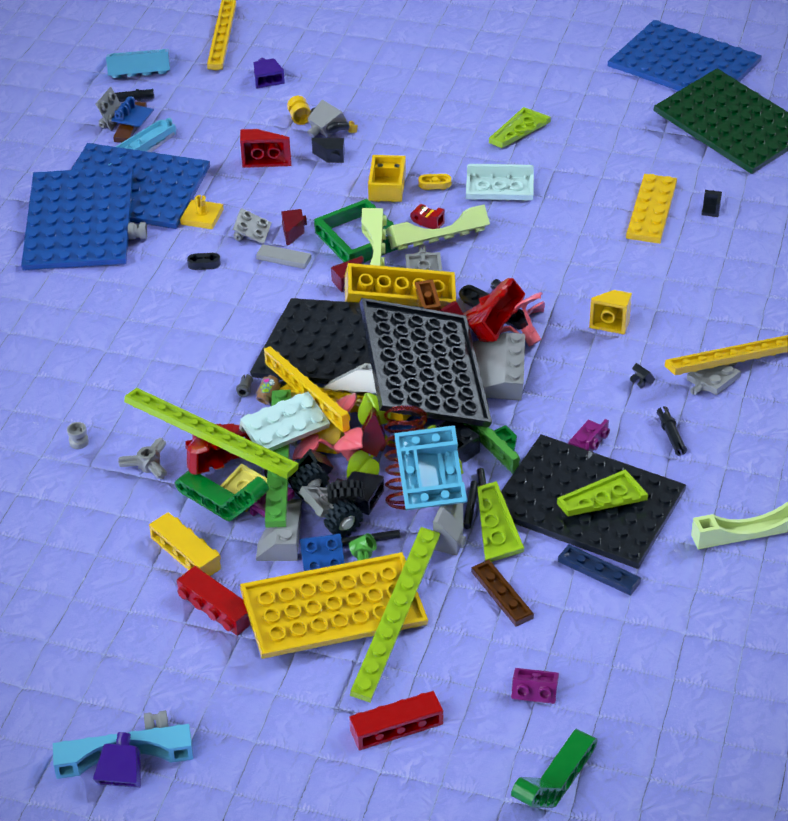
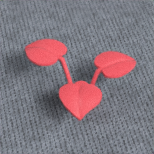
[500,292,545,347]
[292,393,363,461]

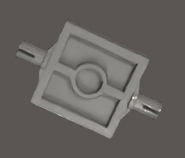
[405,245,442,271]
[687,362,741,395]

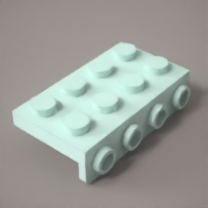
[466,164,534,201]
[239,391,330,451]

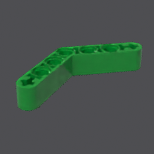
[175,470,269,521]
[511,728,598,808]

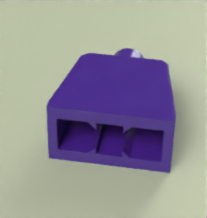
[253,58,285,89]
[93,732,141,788]

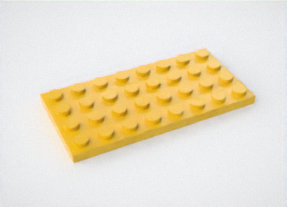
[240,552,428,659]

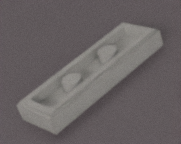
[256,244,311,269]

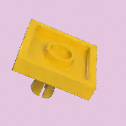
[180,195,224,229]

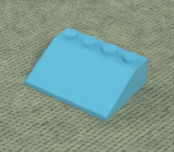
[106,49,170,78]

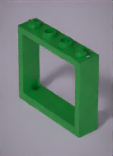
[314,199,398,263]

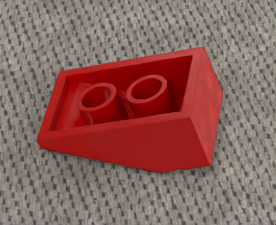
[240,129,292,168]

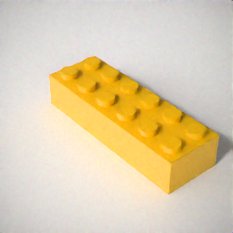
[345,263,456,308]

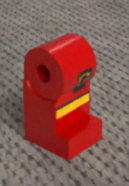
[410,204,445,229]

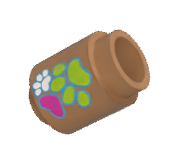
[256,375,281,405]

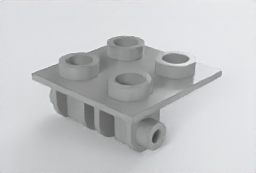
[95,87,121,131]
[232,208,272,244]

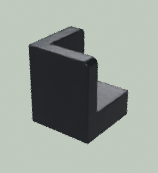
[701,189,722,217]

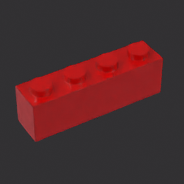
[177,566,251,636]
[349,690,443,751]

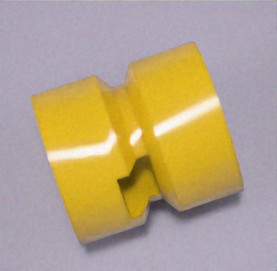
[287,95,311,125]

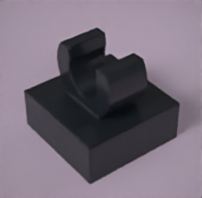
[630,363,656,388]

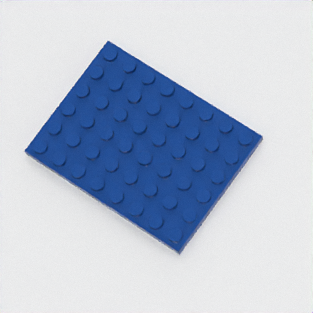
[607,20,762,91]
[71,143,210,229]
[21,166,134,270]

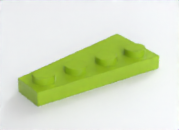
[489,107,551,148]
[557,469,648,516]
[477,481,524,562]

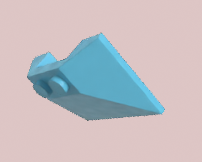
[394,426,467,510]

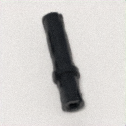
[115,88,155,102]
[656,406,687,456]

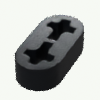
[187,252,221,270]

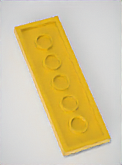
[626,174,677,244]

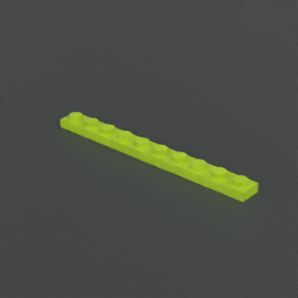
[124,388,299,479]
[350,527,440,703]

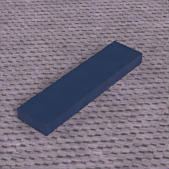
[558,544,641,596]

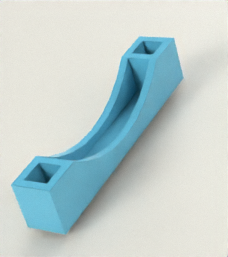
[53,724,194,779]

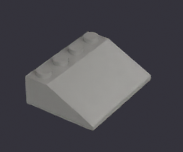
[473,332,525,400]

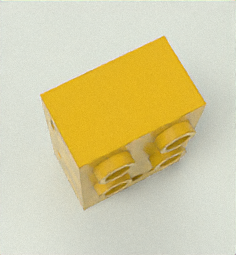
[368,155,406,202]

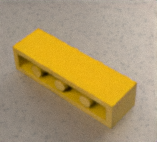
[149,512,221,576]

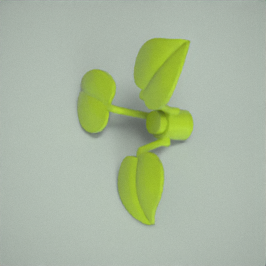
[347,393,396,479]

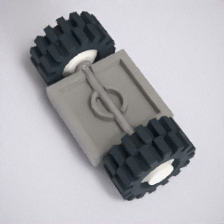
[291,463,363,538]

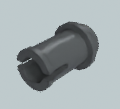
[236,374,253,397]

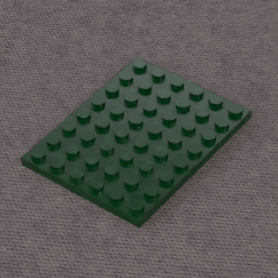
[653,68,788,174]

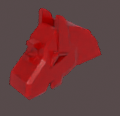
[463,278,525,342]
[185,423,251,475]

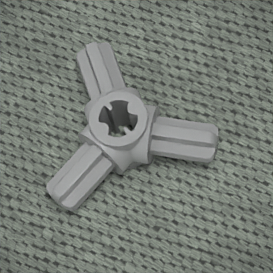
[118,438,167,480]

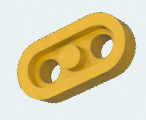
[418,174,452,190]

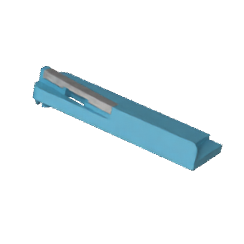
[108,118,177,166]

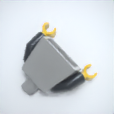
[307,100,358,138]

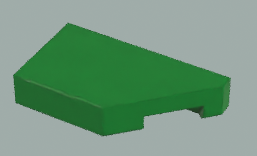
[494,425,517,451]

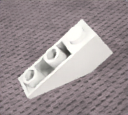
[325,363,376,394]

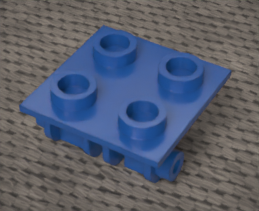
[111,96,154,127]
[300,534,345,571]

